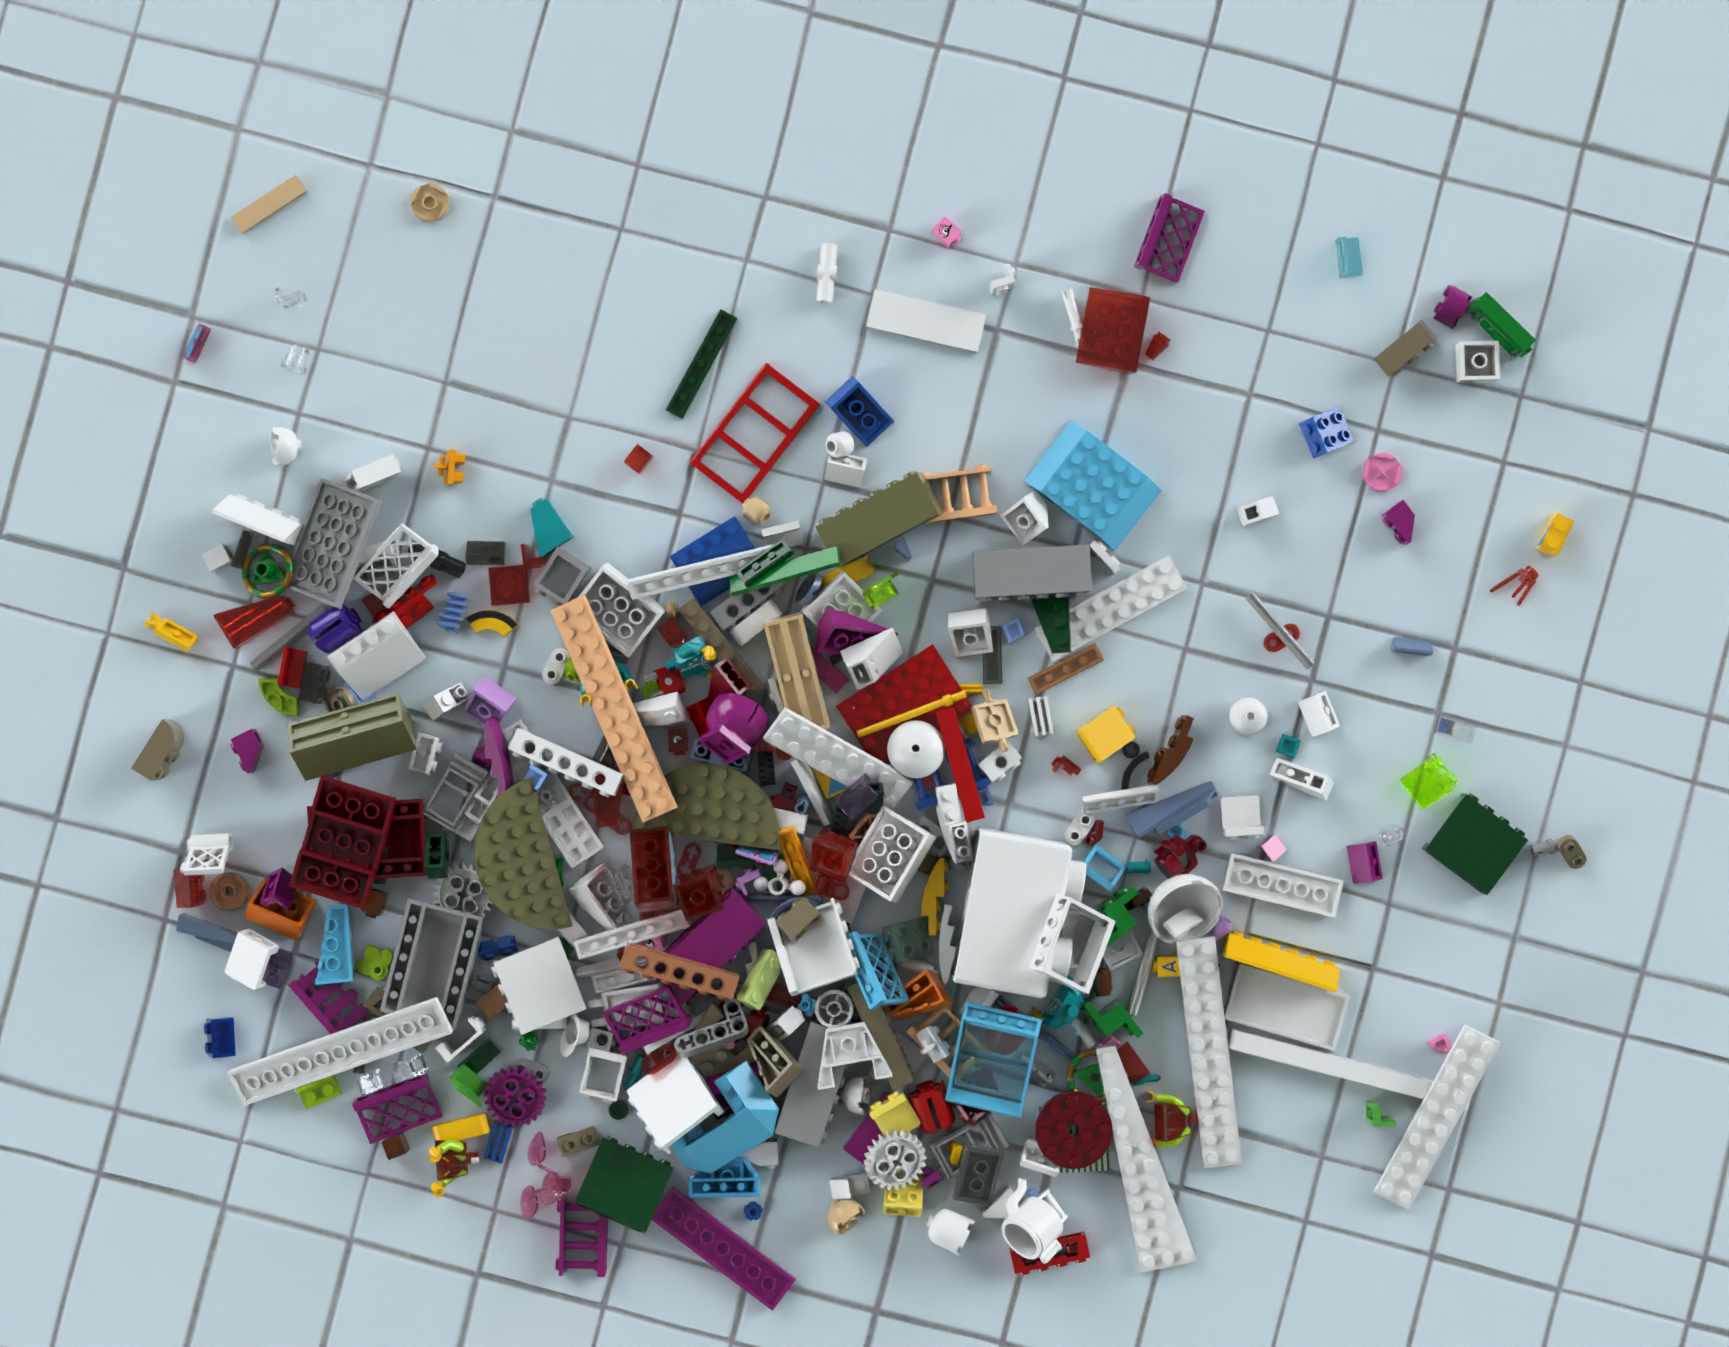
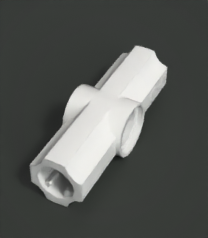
[816,243,838,303]

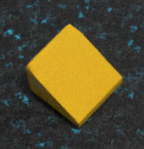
[958,712,978,735]

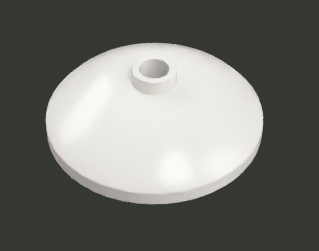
[887,720,945,778]

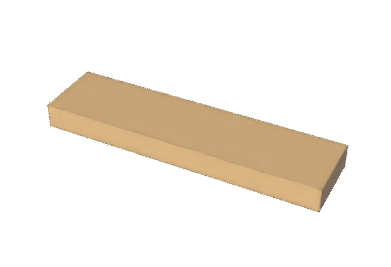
[232,175,307,234]

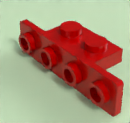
[372,574,438,629]

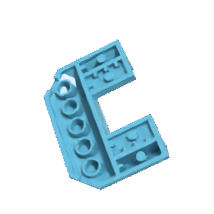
[671,1060,779,1173]

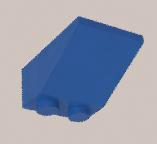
[825,376,894,447]

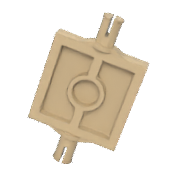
[971,689,1019,753]

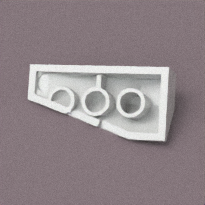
[569,863,633,931]

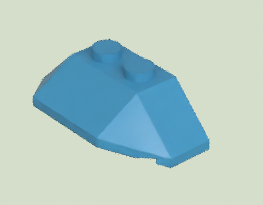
[689,1157,760,1198]

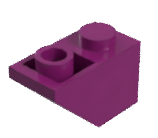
[1382,500,1415,545]
[231,729,264,774]

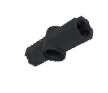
[408,544,467,578]

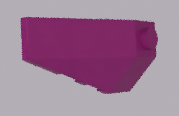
[815,609,898,655]

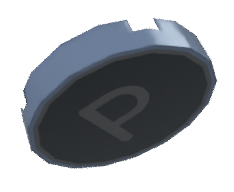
[794,572,822,607]

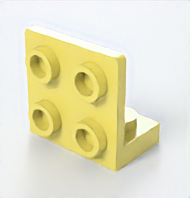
[883,1170,924,1217]

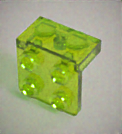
[1400,753,1458,809]

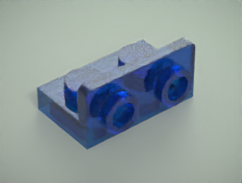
[204,1017,236,1058]

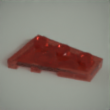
[592,766,625,828]

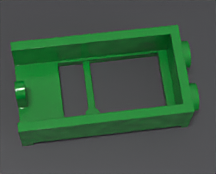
[1466,292,1536,359]

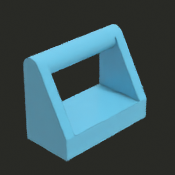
[1082,844,1127,892]

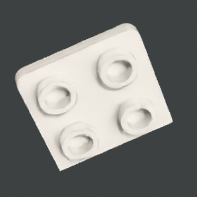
[1220,795,1264,840]

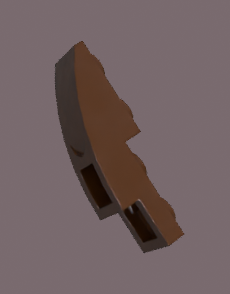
[1147,715,1194,785]

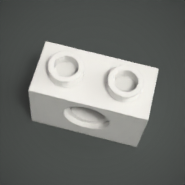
[977,740,1022,782]
[766,1006,805,1041]

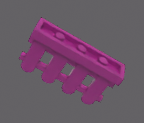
[288,960,369,1034]

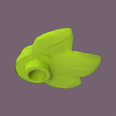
[356,945,393,981]

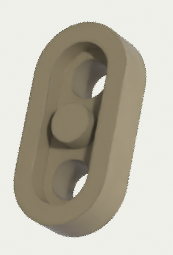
[1557,835,1586,869]

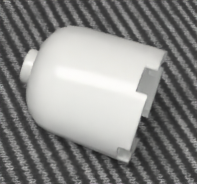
[926,1209,975,1256]

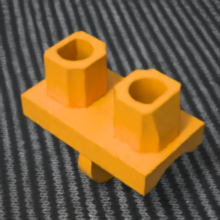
[433,449,465,485]

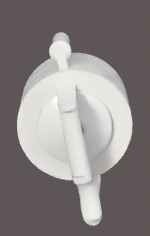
[1001,1178,1068,1264]

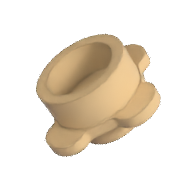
[666,600,680,620]

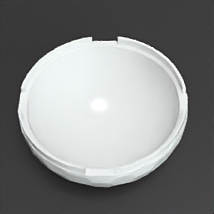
[1147,874,1223,944]

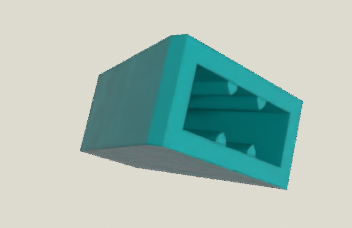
[530,498,574,559]

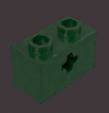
[425,833,449,879]

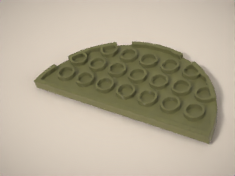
[631,763,781,850]
[474,777,573,929]

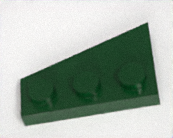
[1031,596,1071,654]

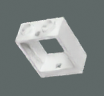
[579,1048,629,1103]

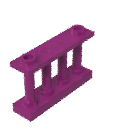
[555,1195,608,1277]

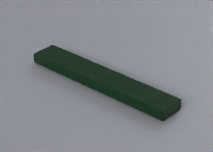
[666,309,737,419]

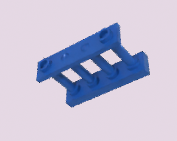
[913,738,991,810]

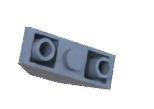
[690,739,751,772]

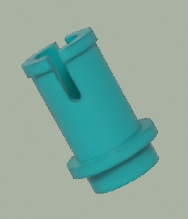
[1128,859,1151,875]

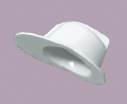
[559,1014,592,1057]

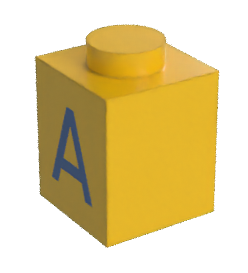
[1152,955,1180,977]

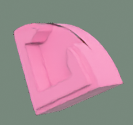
[1427,1033,1452,1053]

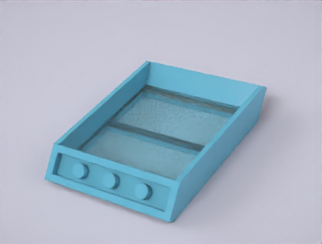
[945,1002,1042,1119]

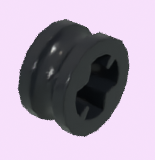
[1122,741,1140,759]

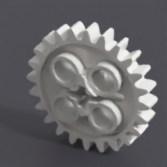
[432,863,493,917]
[864,1129,927,1190]

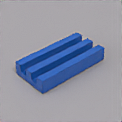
[484,1121,513,1164]

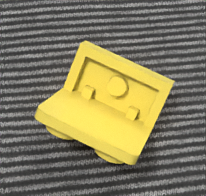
[869,1091,920,1136]

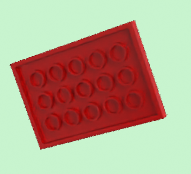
[836,644,972,764]

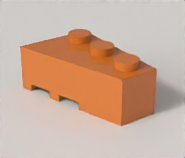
[884,969,954,1020]

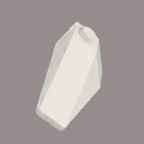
[633,692,691,727]

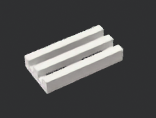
[1028,696,1054,737]

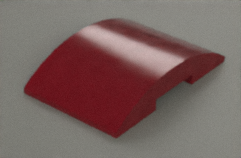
[289,775,396,909]

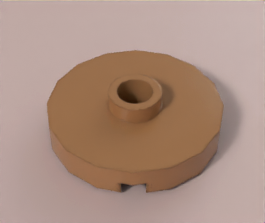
[210,872,249,911]

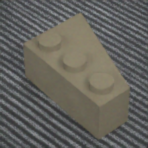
[1374,320,1436,377]

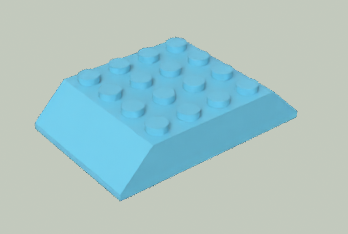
[1024,421,1161,551]

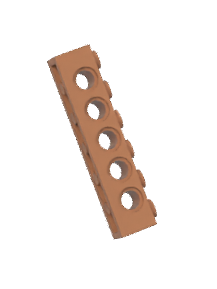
[620,942,740,1001]

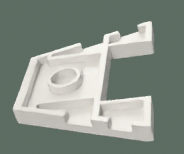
[817,1021,893,1090]

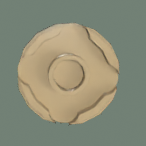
[410,183,449,222]

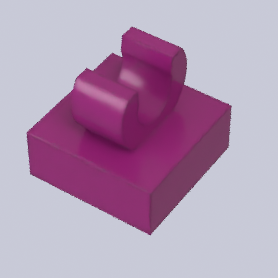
[472,744,491,770]
[922,1165,944,1189]

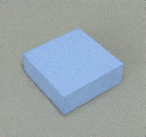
[1001,617,1026,643]

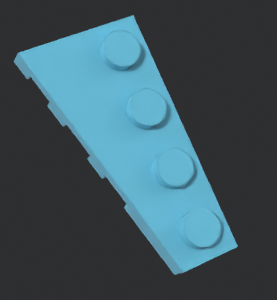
[315,904,355,985]

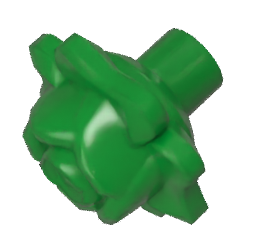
[519,1031,539,1051]

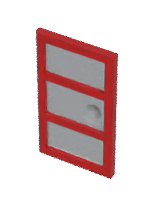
[689,363,820,504]

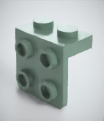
[882,917,934,964]

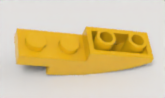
[921,857,948,935]

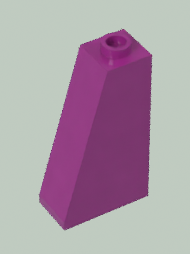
[843,1091,892,1165]

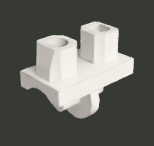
[915,1025,950,1063]

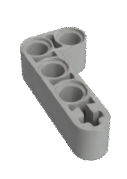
[674,999,749,1058]

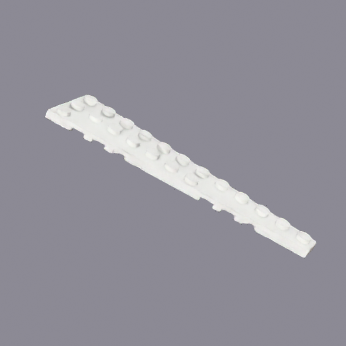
[1096,1044,1198,1273]

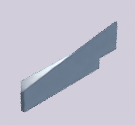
[1125,781,1219,838]
[176,913,238,952]

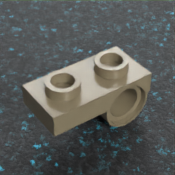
[557,1126,600,1157]

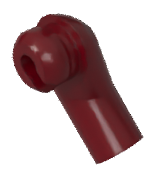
[1084,820,1104,846]

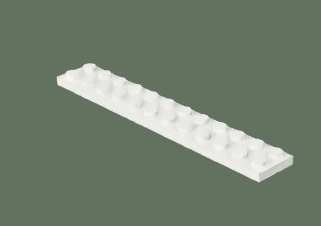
[1176,936,1242,1169]
[227,997,453,1106]

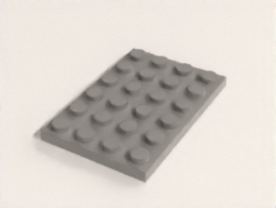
[280,478,383,609]

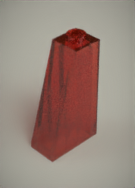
[213,595,296,649]

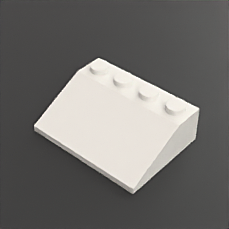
[212,493,303,546]
[579,563,667,658]
[327,611,427,700]
[844,806,936,903]

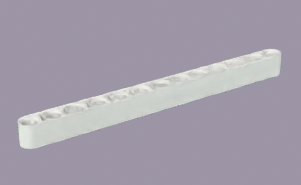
[1228,1029,1470,1110]

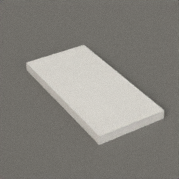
[1224,963,1351,1051]

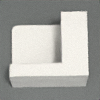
[202,544,235,572]

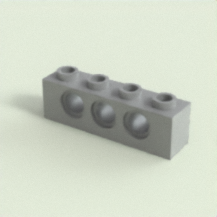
[709,582,785,631]

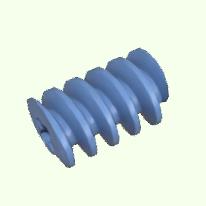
[436,592,471,634]

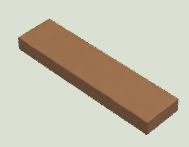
[1027,643,1104,695]

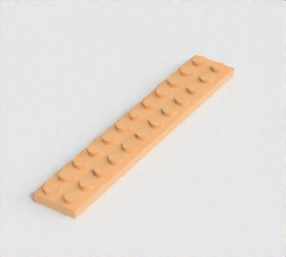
[550,595,678,823]

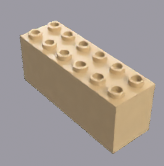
[763,612,830,729]

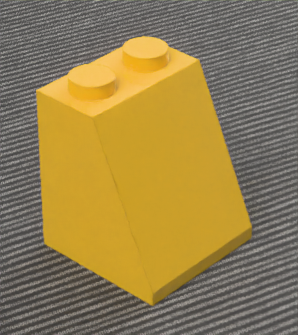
[1075,706,1135,764]

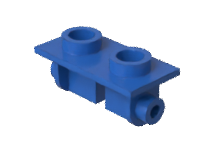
[477,934,519,961]

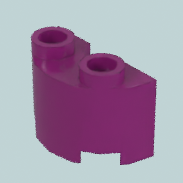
[1433,285,1473,329]

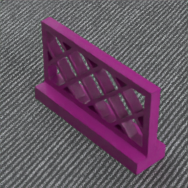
[1134,193,1205,283]
[602,985,692,1055]
[352,1072,443,1144]

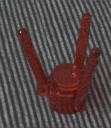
[1490,566,1539,606]

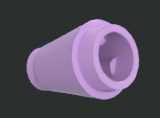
[1208,915,1233,944]

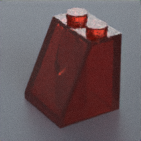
[673,864,723,921]

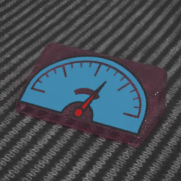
[183,323,211,363]

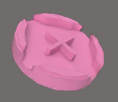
[1363,453,1402,492]

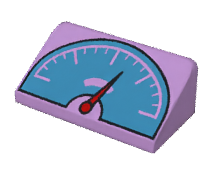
[735,845,780,865]

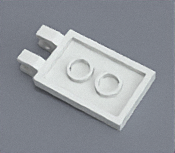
[588,983,666,1031]

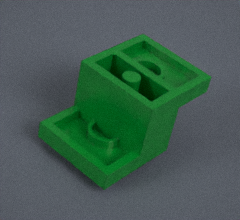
[1096,887,1139,947]
[1081,997,1144,1038]

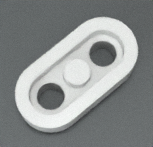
[542,648,570,684]
[1065,811,1095,845]

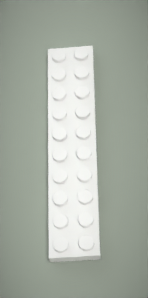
[1374,1024,1500,1210]

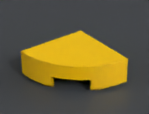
[947,1140,962,1165]

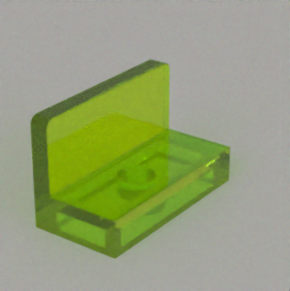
[862,571,900,610]

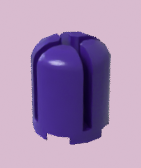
[308,600,365,653]

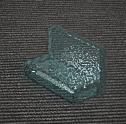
[1335,236,1363,278]

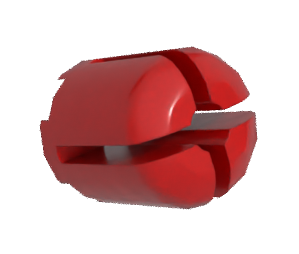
[907,1079,955,1134]

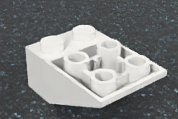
[840,628,903,690]

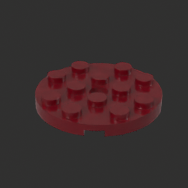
[1035,1091,1112,1169]

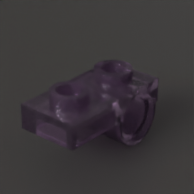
[263,948,293,989]

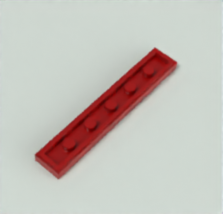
[935,706,985,823]

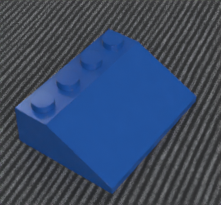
[669,516,755,606]

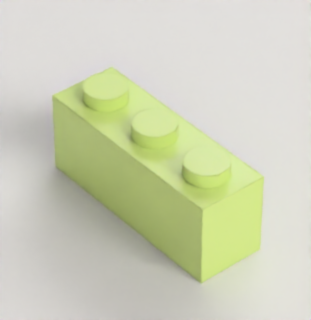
[736,949,782,1010]

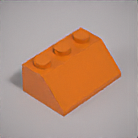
[245,878,317,941]

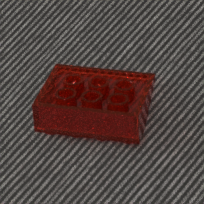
[1075,287,1150,375]

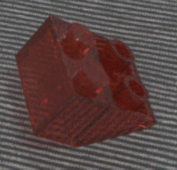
[173,867,207,908]

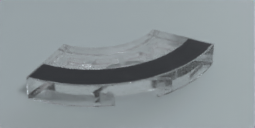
[1120,750,1153,790]

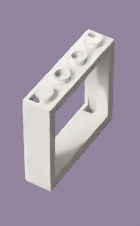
[1029,894,1116,994]

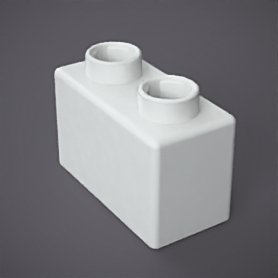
[952,827,1086,998]

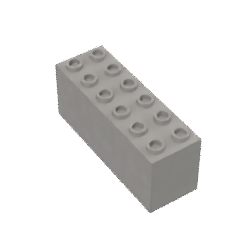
[972,544,1092,602]
[775,1018,850,1148]

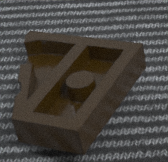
[1124,887,1152,911]

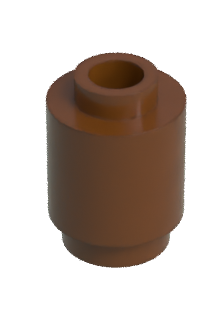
[1093,968,1113,997]

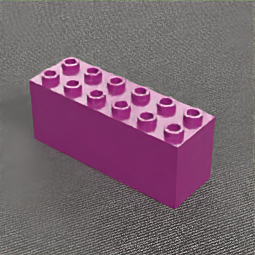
[655,886,766,1005]

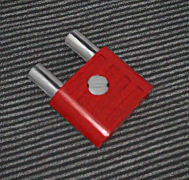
[643,666,686,698]

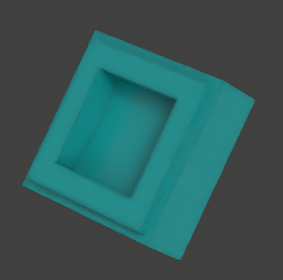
[1275,734,1301,758]

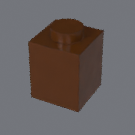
[361,888,389,918]
[381,1132,410,1160]

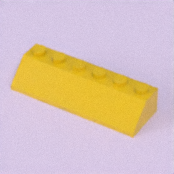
[1220,930,1340,993]

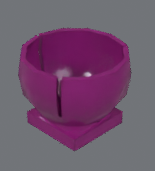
[699,692,769,764]

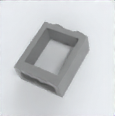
[533,546,591,606]

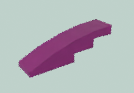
[484,717,513,796]

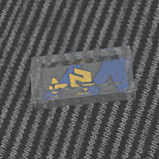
[1434,715,1477,743]

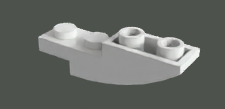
[935,783,973,863]

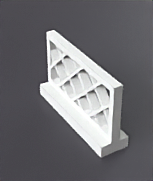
[353,523,439,609]

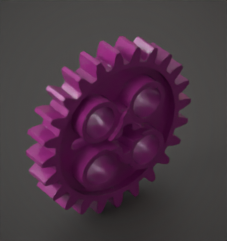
[484,1065,547,1128]

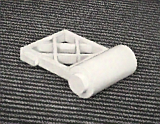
[180,833,233,876]

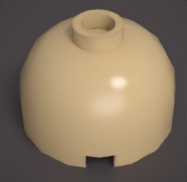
[827,1199,866,1236]

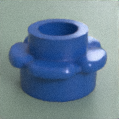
[744,1201,763,1221]

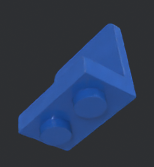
[1299,407,1353,459]

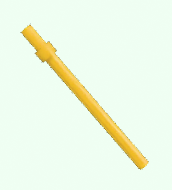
[857,690,967,738]

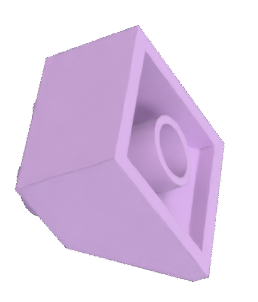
[463,676,517,727]

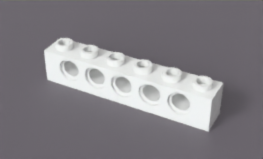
[508,728,624,798]

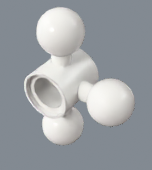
[754,859,806,895]

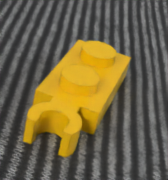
[144,613,199,653]

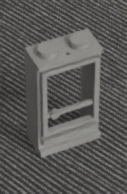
[424,752,490,833]
[928,1113,1009,1180]

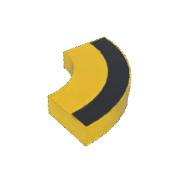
[465,610,519,637]

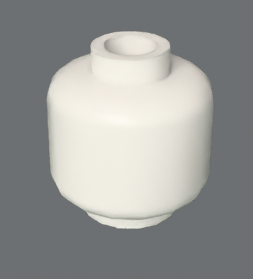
[826,431,854,458]

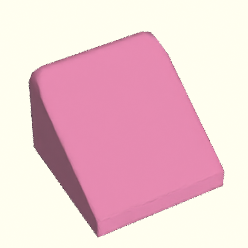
[1260,835,1286,862]

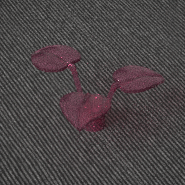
[520,1131,571,1219]

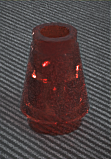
[1145,331,1171,361]

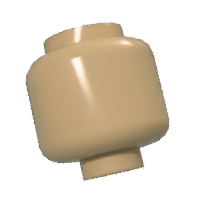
[742,497,771,525]

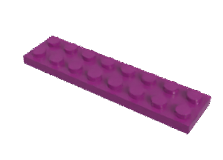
[651,1186,796,1311]

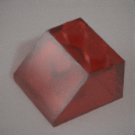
[810,828,857,883]

